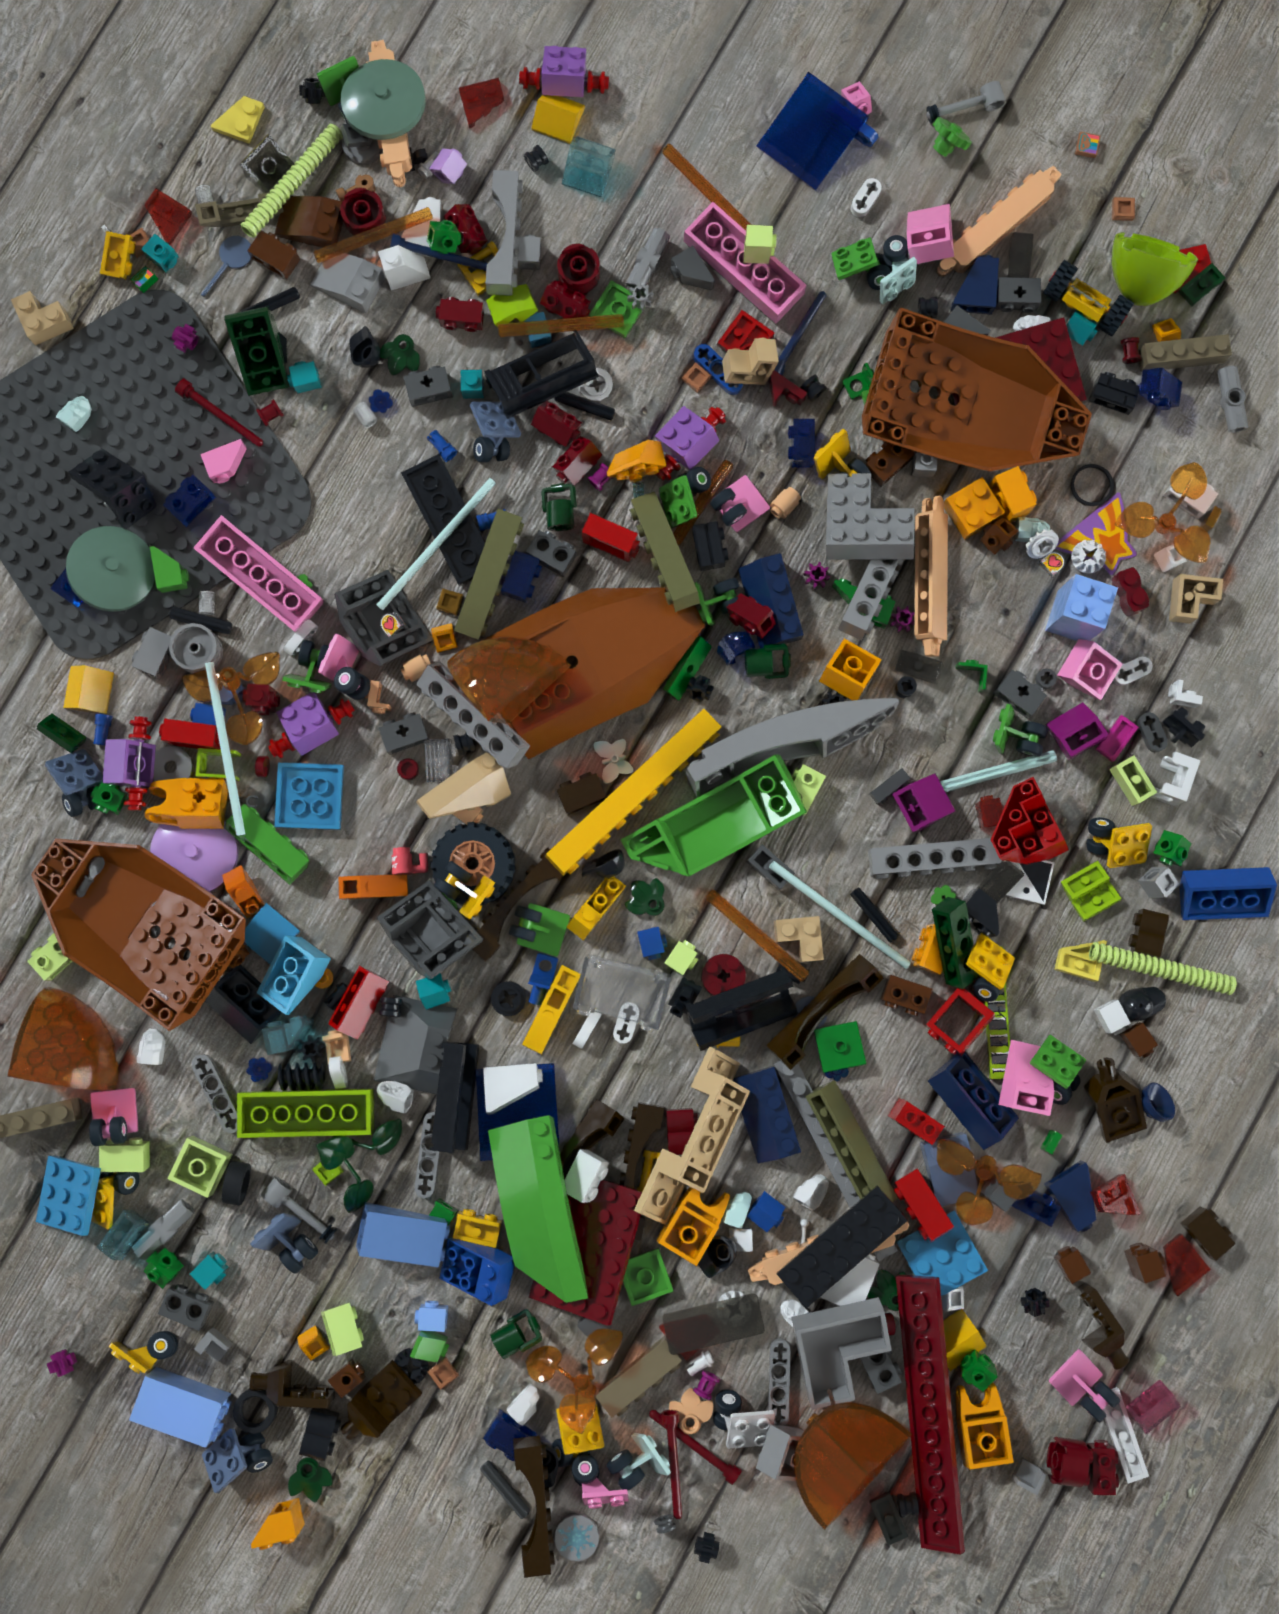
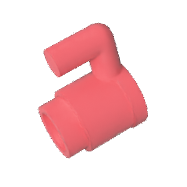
[392,847,428,875]

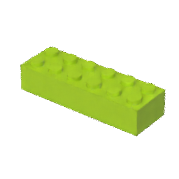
[237,1088,374,1138]

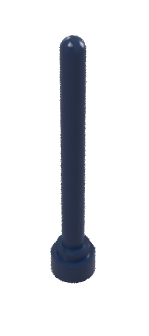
[390,233,488,271]
[774,291,826,376]

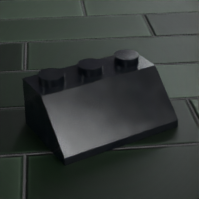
[204,964,283,1044]

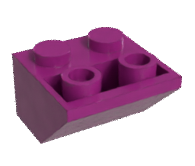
[1045,702,1109,761]
[893,773,956,832]

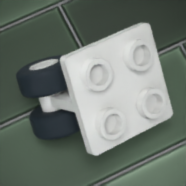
[713,1390,775,1449]

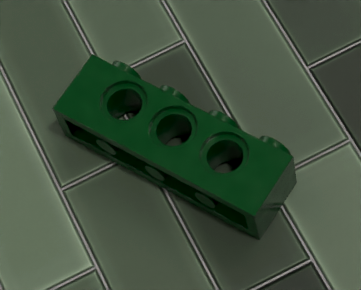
[932,897,979,989]

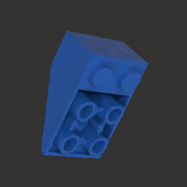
[439,1238,514,1306]

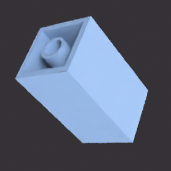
[1045,574,1118,641]
[129,1367,232,1448]

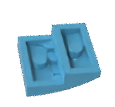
[245,903,300,965]

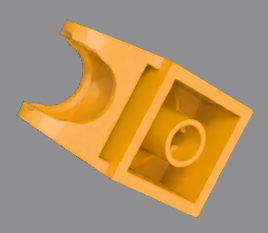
[145,778,228,829]
[656,1187,730,1266]
[955,1382,1014,1470]

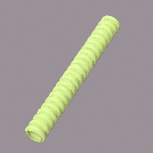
[240,124,343,238]
[1089,942,1237,995]

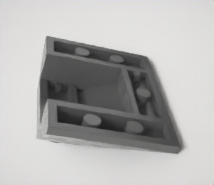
[335,570,433,666]
[377,880,483,979]
[374,995,457,1094]

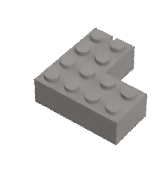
[826,473,914,560]
[791,1297,892,1410]

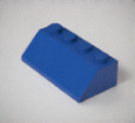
[1179,867,1277,920]

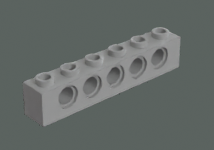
[838,559,904,640]
[416,662,530,769]
[868,838,1003,879]

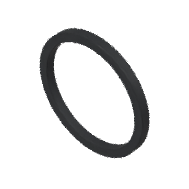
[1071,464,1114,506]

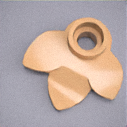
[669,1388,714,1434]

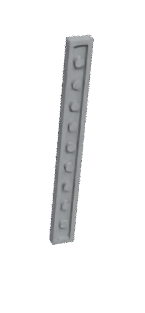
[774,1060,898,1261]

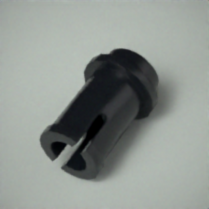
[324,982,348,1011]

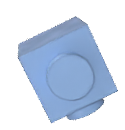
[414,1301,448,1332]

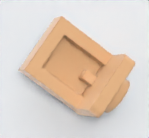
[365,680,392,714]
[322,1030,351,1064]

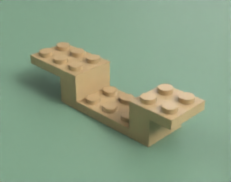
[634,1047,750,1226]

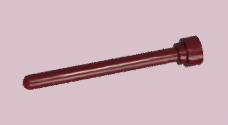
[175,378,263,447]
[649,1410,742,1485]
[661,1410,682,1519]

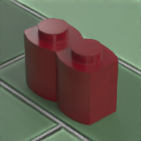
[1112,567,1149,617]
[666,1108,698,1155]

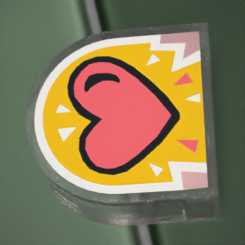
[1038,551,1065,578]
[380,612,406,638]

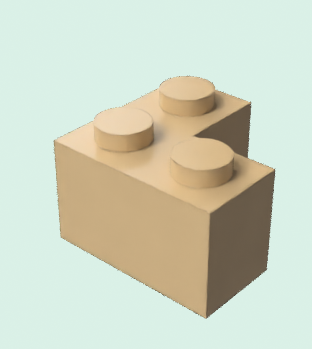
[11,291,74,346]
[722,338,779,385]
[1169,574,1223,624]
[774,916,824,962]

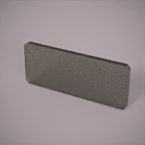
[662,1293,765,1355]

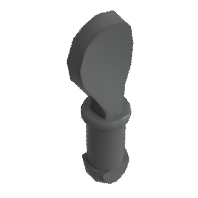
[75,856,105,898]

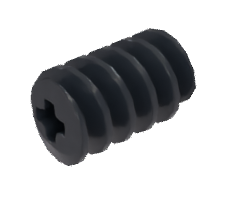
[278,1062,326,1091]

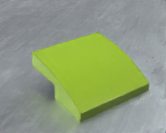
[486,284,538,330]
[1060,861,1121,922]

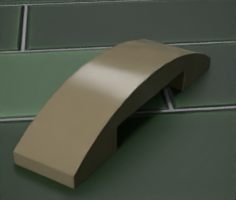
[195,192,283,227]

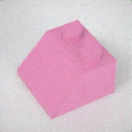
[1057,639,1122,700]

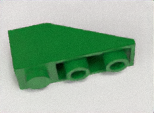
[832,579,896,629]

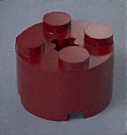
[340,188,386,239]
[557,243,600,294]
[701,954,746,996]
[1046,1437,1093,1487]

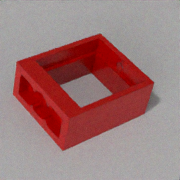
[582,513,640,563]
[159,718,221,749]
[926,988,995,1056]
[888,1098,945,1145]

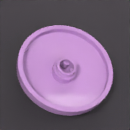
[150,821,239,892]

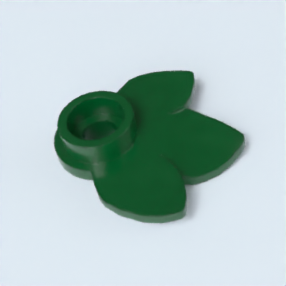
[380,334,420,376]
[625,878,665,916]
[867,1269,906,1311]
[288,1457,333,1503]

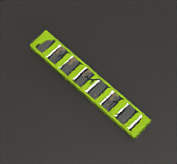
[984,947,1010,1079]

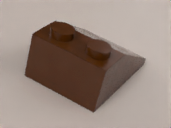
[274,196,344,250]

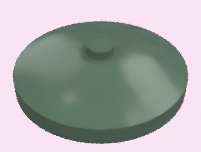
[341,59,426,140]
[66,526,155,612]

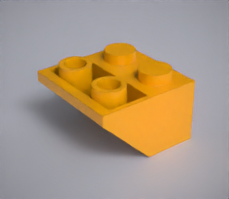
[607,440,666,482]
[911,924,943,975]
[251,1498,305,1550]

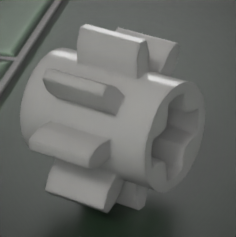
[627,282,654,311]

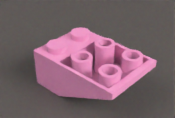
[907,204,954,264]
[998,1040,1054,1116]

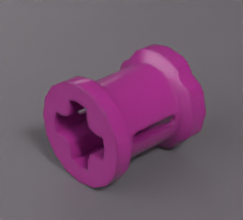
[587,463,613,491]
[693,1370,721,1400]

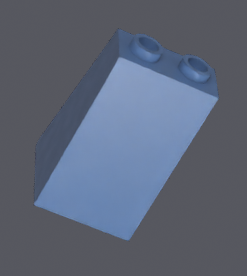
[356,1202,450,1268]

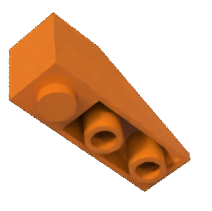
[338,874,408,900]

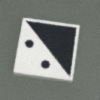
[1001,860,1054,905]

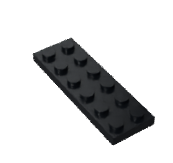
[401,454,485,586]
[776,1185,908,1309]

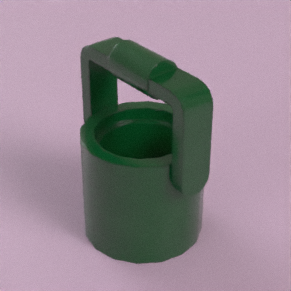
[541,483,577,531]
[744,643,791,679]
[490,1309,542,1360]

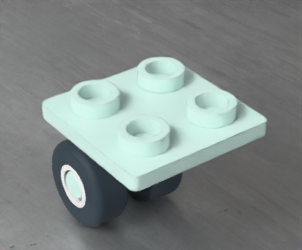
[880,235,917,304]
[606,1433,671,1491]

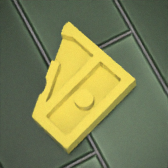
[211,96,265,144]
[1054,940,1107,982]

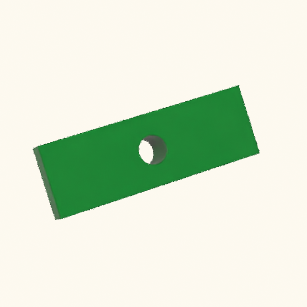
[663,636,712,701]

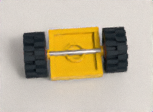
[1043,259,1134,337]

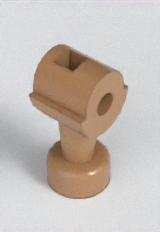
[335,174,376,202]

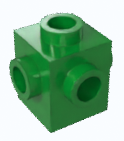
[427,220,461,254]
[91,782,128,815]
[1153,830,1192,867]
[144,1248,184,1289]
[960,1349,998,1392]

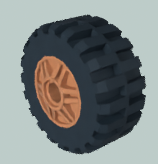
[431,822,516,906]

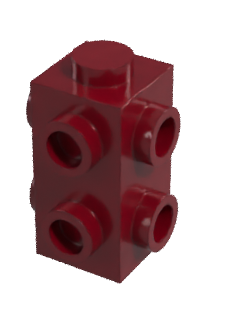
[443,204,488,254]
[539,280,591,325]
[436,297,485,332]
[530,401,582,447]
[552,436,602,486]
[726,593,776,638]
[243,683,280,716]
[1087,1440,1119,1495]

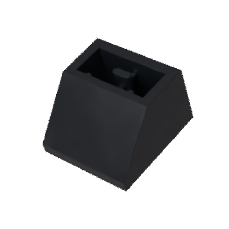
[963,888,1000,938]

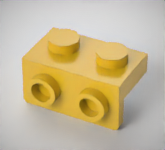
[100,231,136,280]
[453,1209,502,1248]

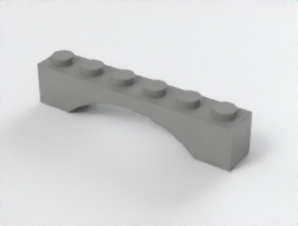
[485,170,523,295]

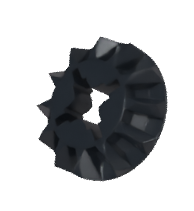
[491,981,526,1016]
[394,1348,429,1384]

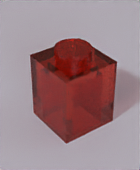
[975,795,1003,829]

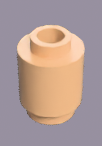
[770,487,801,519]
[400,654,431,682]

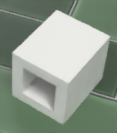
[1094,1000,1131,1035]

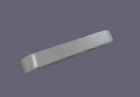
[191,1054,237,1133]
[415,1111,440,1198]
[768,1338,791,1426]

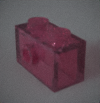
[1125,1379,1181,1434]

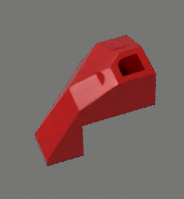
[991,777,1069,864]

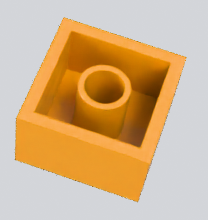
[988,466,1037,522]
[944,477,1005,540]
[819,638,882,701]

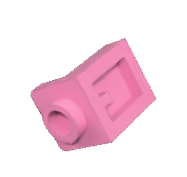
[841,81,872,118]

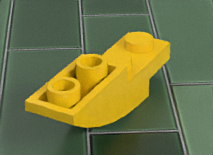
[522,965,581,1055]

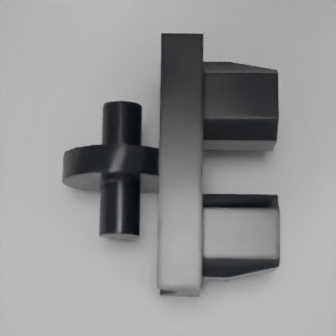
[1162,707,1205,748]
[668,977,702,1018]

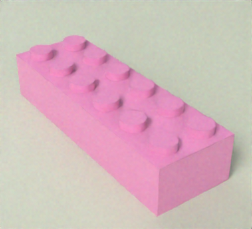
[684,202,806,324]
[194,515,325,633]

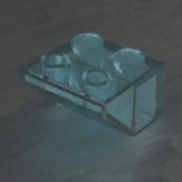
[562,137,616,197]
[262,1015,314,1055]

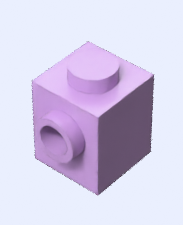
[429,148,467,184]

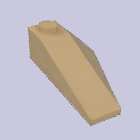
[416,752,511,819]

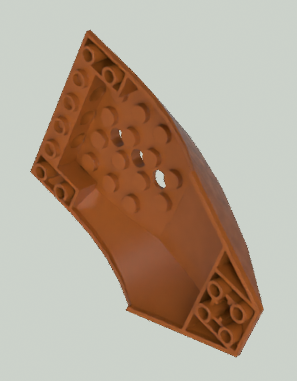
[862,307,1092,471]
[474,587,705,760]
[31,838,246,1031]

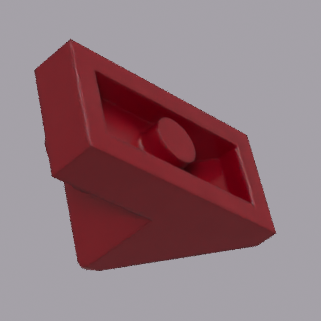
[769,370,807,407]

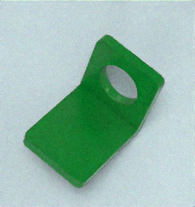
[843,363,874,399]
[955,660,988,692]
[429,1198,458,1226]

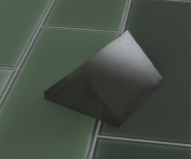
[239,134,295,193]

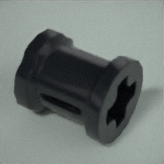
[895,676,917,699]

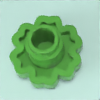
[933,117,972,157]

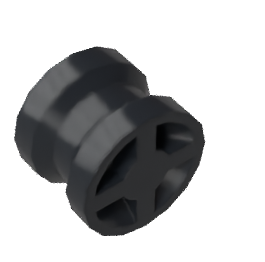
[523,145,549,172]
[918,297,938,318]
[800,374,827,402]
[453,732,476,756]
[379,997,403,1017]
[897,1492,919,1518]

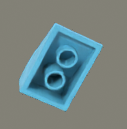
[257,936,331,1015]

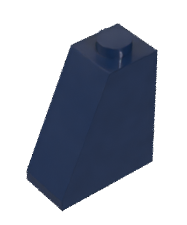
[950,255,999,315]
[1044,1160,1097,1232]

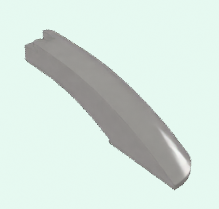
[684,698,899,798]

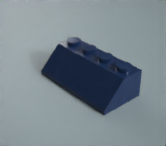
[738,553,804,648]
[928,1052,1019,1150]
[733,1066,801,1164]

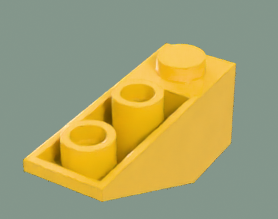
[566,877,626,941]

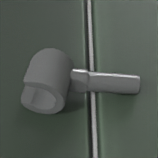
[228,795,258,808]

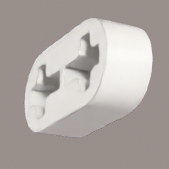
[851,178,881,217]
[284,619,318,657]
[1113,656,1153,686]
[613,1003,639,1043]
[572,1008,602,1049]
[329,1056,348,1089]

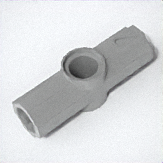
[627,228,670,288]
[1217,365,1249,433]
[132,1199,195,1261]

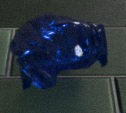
[717,631,755,666]

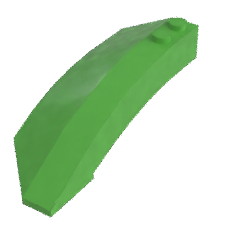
[621,754,807,877]
[488,1115,588,1303]

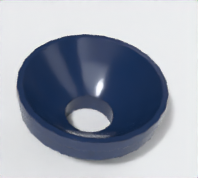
[1141,1082,1175,1122]

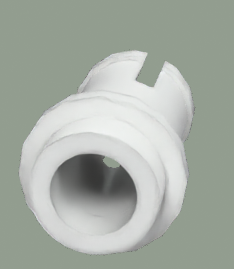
[418,151,439,179]
[685,1350,715,1376]

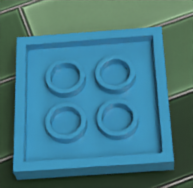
[274,762,344,830]
[36,1156,101,1236]
[896,1210,988,1296]

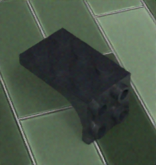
[69,448,156,529]

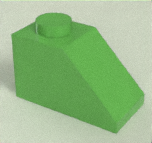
[150,546,189,593]
[410,1331,449,1362]

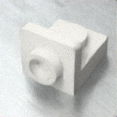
[1168,679,1203,708]

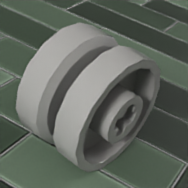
[169,623,223,675]

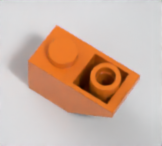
[222,865,265,919]

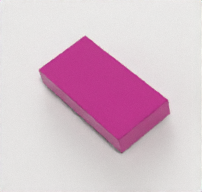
[1095,715,1139,762]

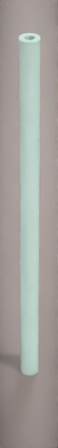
[376,478,496,610]
[205,662,245,836]
[769,861,911,969]

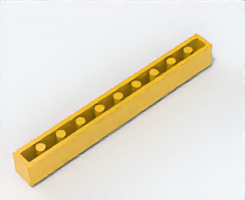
[545,709,722,876]

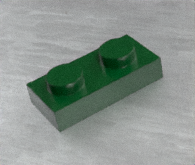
[1178,263,1226,307]
[37,713,87,753]

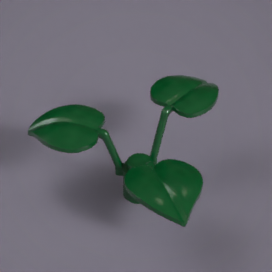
[316,1118,402,1213]

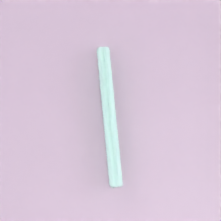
[940,750,1057,792]

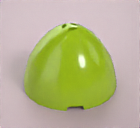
[1111,232,1198,306]

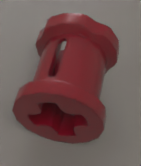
[1121,337,1142,364]
[256,399,284,426]

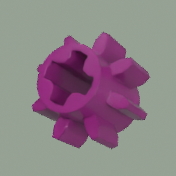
[172,324,199,353]
[803,562,830,590]
[890,606,915,633]
[47,1349,77,1377]

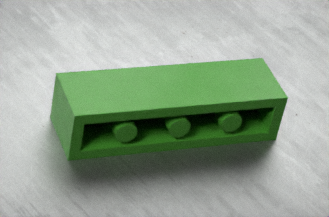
[225,804,309,885]

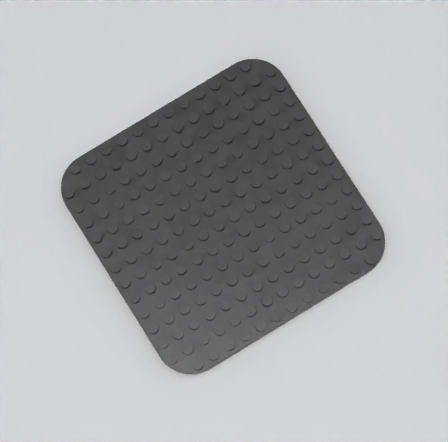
[0,290,311,660]

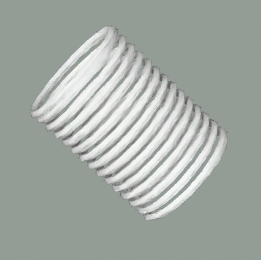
[195,185,214,204]
[353,402,377,428]
[199,591,215,615]

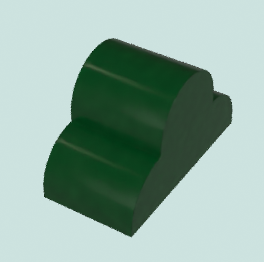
[224,306,290,396]

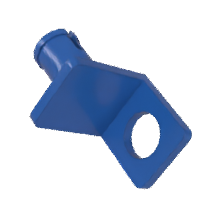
[528,953,558,1005]

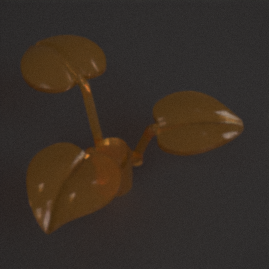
[1115,462,1211,563]
[182,652,280,746]
[937,1139,1042,1225]
[526,1328,623,1434]

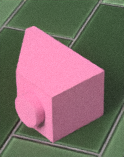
[200,439,246,484]

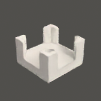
[1151,752,1200,806]

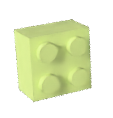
[167,1136,233,1198]

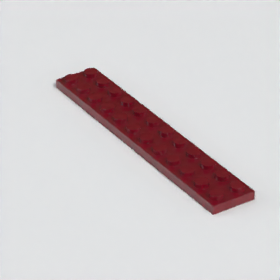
[896,1275,965,1555]

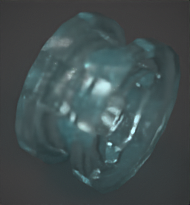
[633,482,644,498]

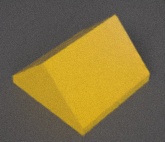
[531,95,585,144]
[63,665,114,715]
[943,1309,987,1371]

